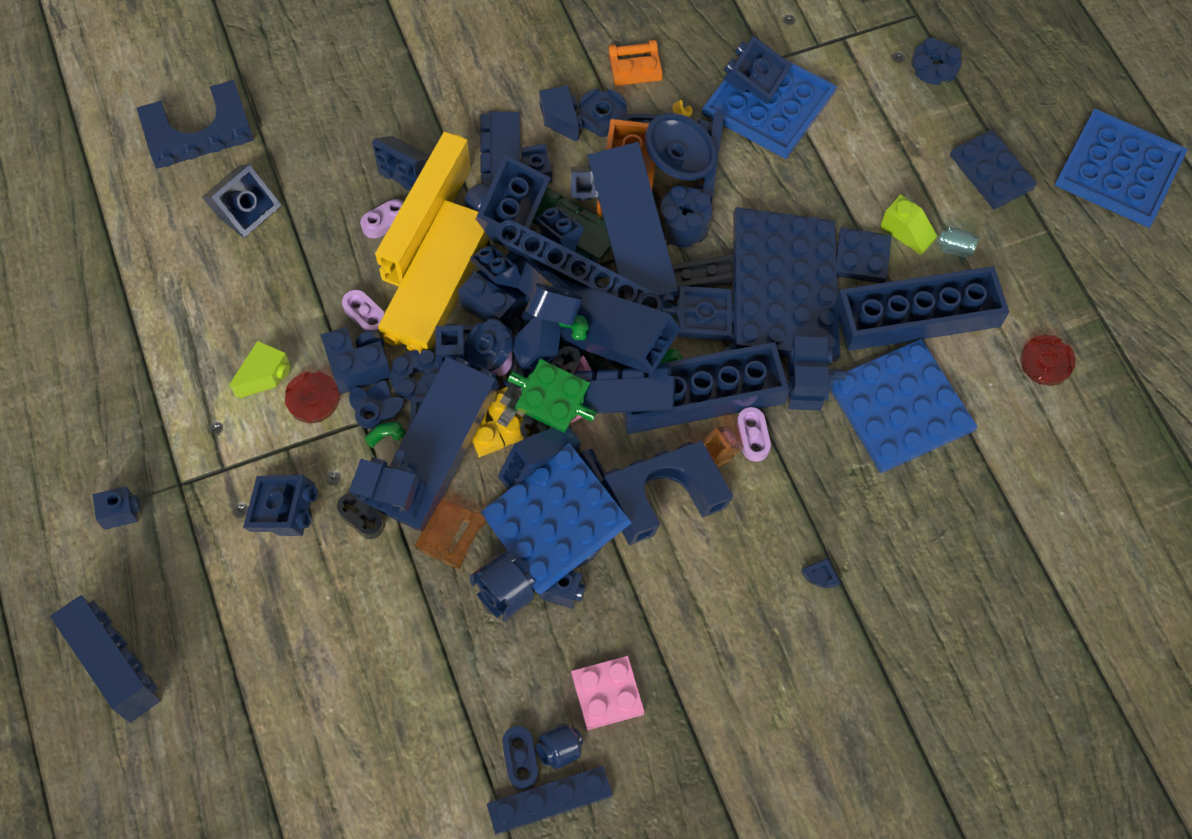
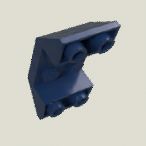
[470,206,584,288]

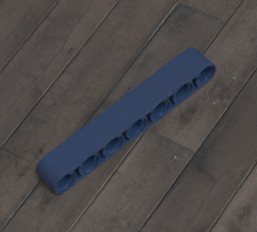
[497,220,664,312]

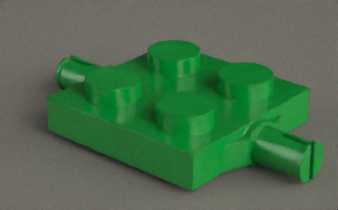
[508,359,597,433]

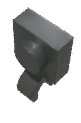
[497,383,524,427]

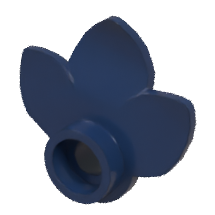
[349,380,404,429]

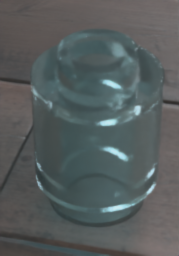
[938,226,979,257]

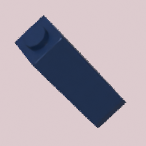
[498,427,581,490]

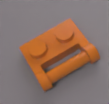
[608,40,663,86]

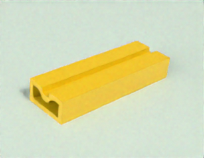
[375,132,471,287]
[378,200,489,353]

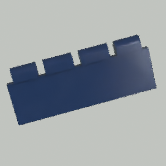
[480,111,520,186]
[574,366,675,414]

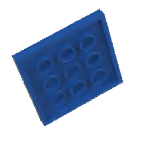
[702,59,837,159]
[1054,108,1188,228]
[830,339,977,473]
[481,443,632,595]

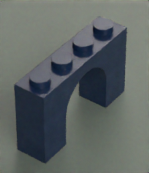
[137,80,254,169]
[601,441,734,546]

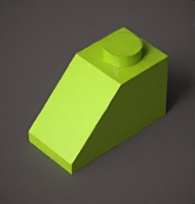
[880,194,937,255]
[229,341,290,398]

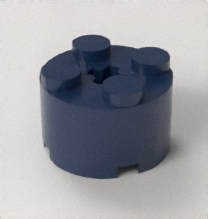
[659,186,712,248]
[469,551,535,622]

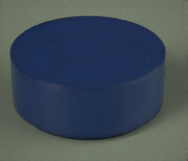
[355,330,384,348]

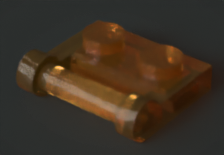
[414,498,486,569]

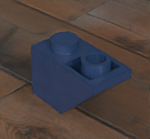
[539,86,582,141]
[512,316,561,371]

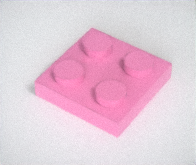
[571,656,644,730]

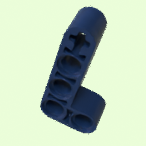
[517,261,583,325]

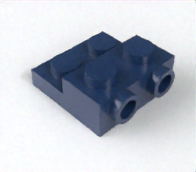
[723,35,792,104]
[243,475,318,536]

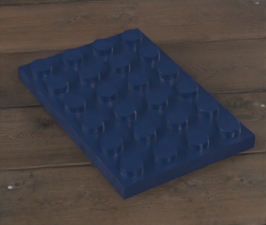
[733,207,840,361]

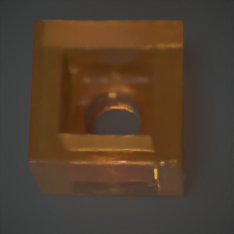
[703,426,744,466]

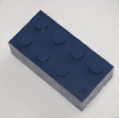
[50,595,160,723]

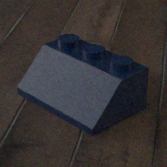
[475,154,551,248]

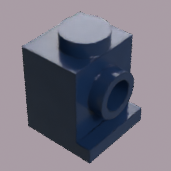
[521,144,552,183]
[436,324,465,368]

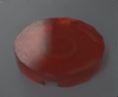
[1020,334,1076,386]
[285,372,340,424]

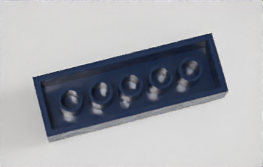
[836,266,1009,351]
[621,342,789,435]

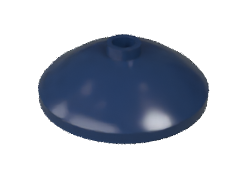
[644,113,716,180]

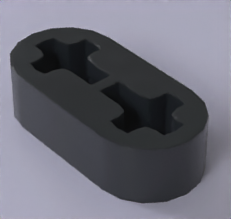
[337,493,384,539]

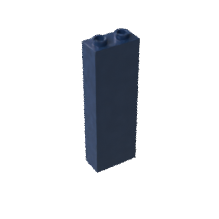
[588,142,678,307]
[521,278,681,374]
[371,357,500,534]

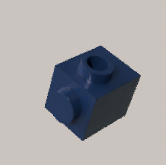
[571,166,597,201]
[92,486,141,530]
[540,571,586,609]

